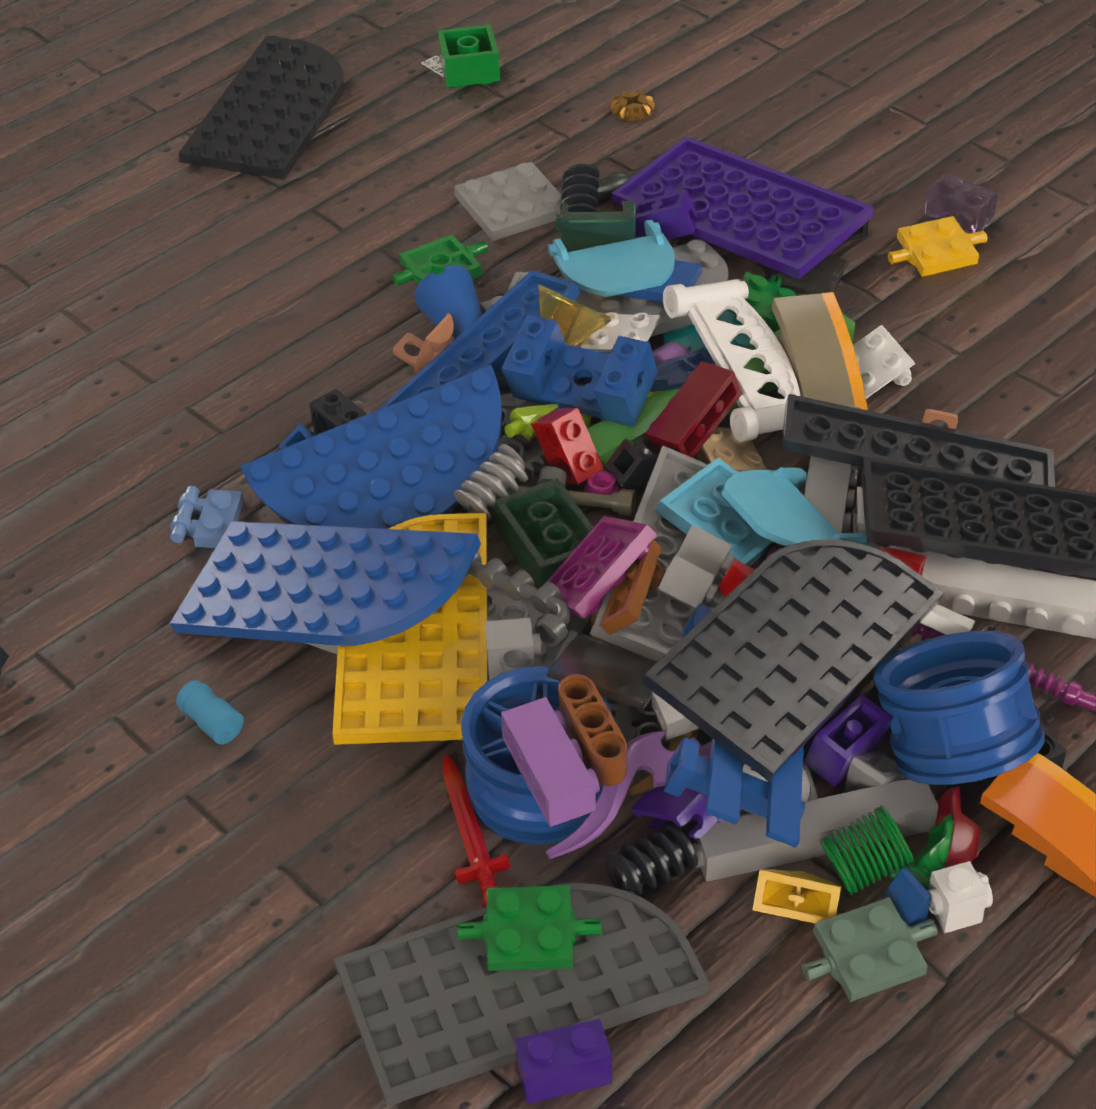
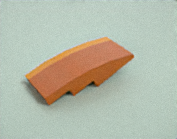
[980,753,1096,897]

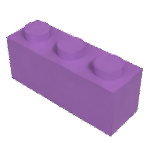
[501,697,600,827]

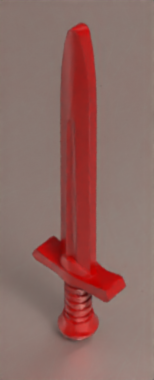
[442,755,511,908]

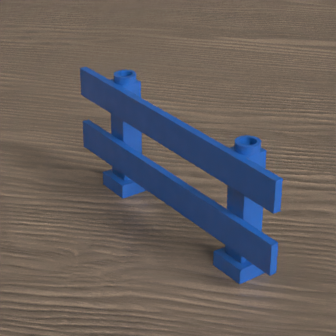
[664,597,805,848]

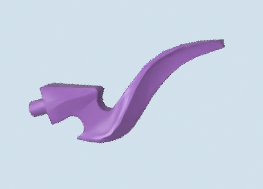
[546,731,712,859]

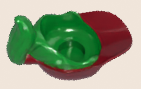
[890,786,980,890]

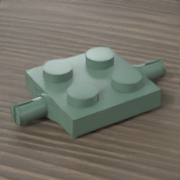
[801,897,937,1002]

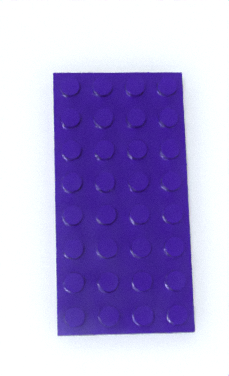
[611,136,873,279]

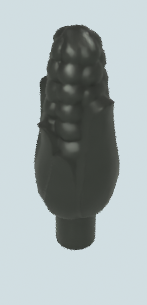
[597,170,638,201]

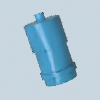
[176,680,244,745]

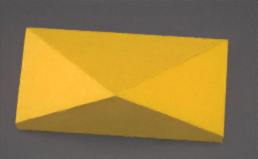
[752,869,841,923]

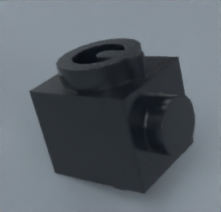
[605,438,661,493]

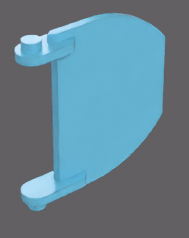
[548,220,675,297]
[721,467,871,547]

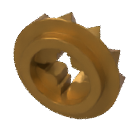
[610,90,655,121]

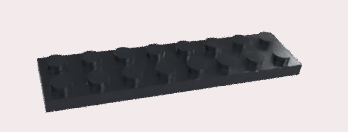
[781,394,1055,487]

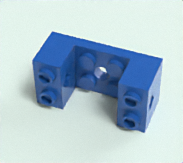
[502,315,658,427]

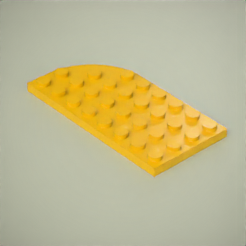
[332,513,488,745]

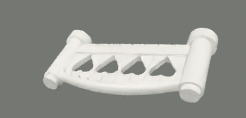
[663,279,800,442]

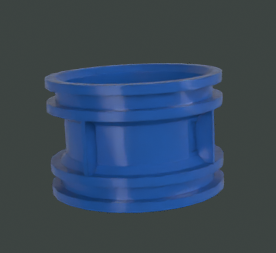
[874,630,1045,785]
[461,666,612,845]

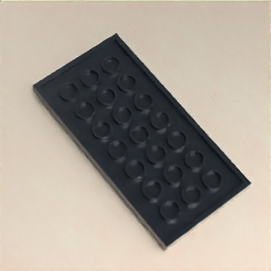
[860,457,1096,580]

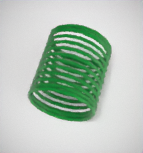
[820,805,914,896]

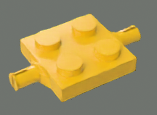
[888,216,987,277]

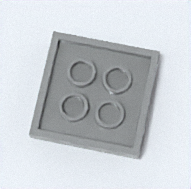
[454,161,561,241]

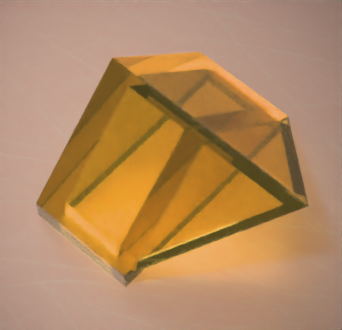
[538,284,611,346]

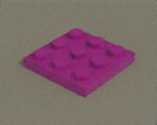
[547,516,657,619]

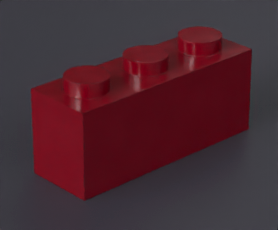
[645,361,743,458]

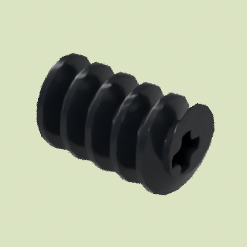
[560,164,600,232]
[605,824,698,896]

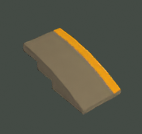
[771,292,868,410]

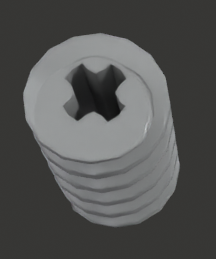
[453,444,528,520]

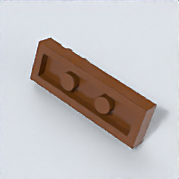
[600,539,665,635]

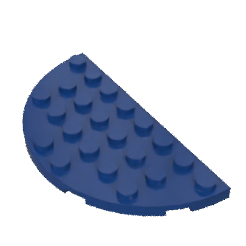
[240,365,502,529]

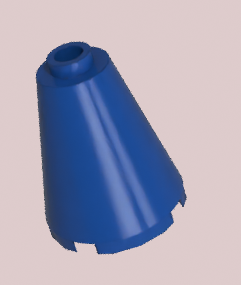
[414,265,482,340]

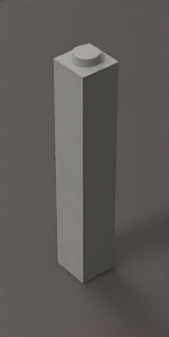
[692,779,938,882]

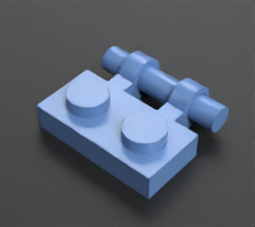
[170,486,244,548]

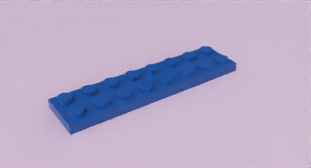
[376,270,580,411]

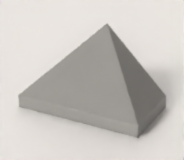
[844,749,905,792]

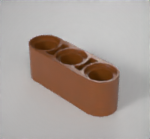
[558,674,627,786]

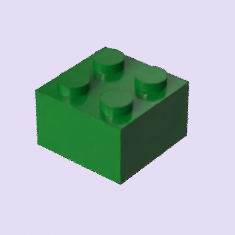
[437,24,500,88]

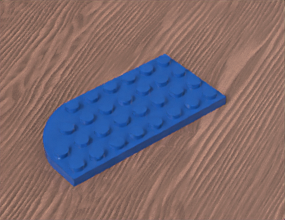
[170,521,481,646]

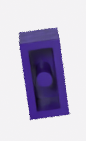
[804,694,893,787]
[515,1019,612,1104]

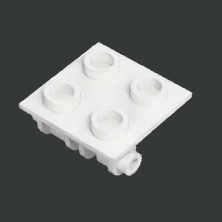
[581,312,661,354]
[853,325,915,399]

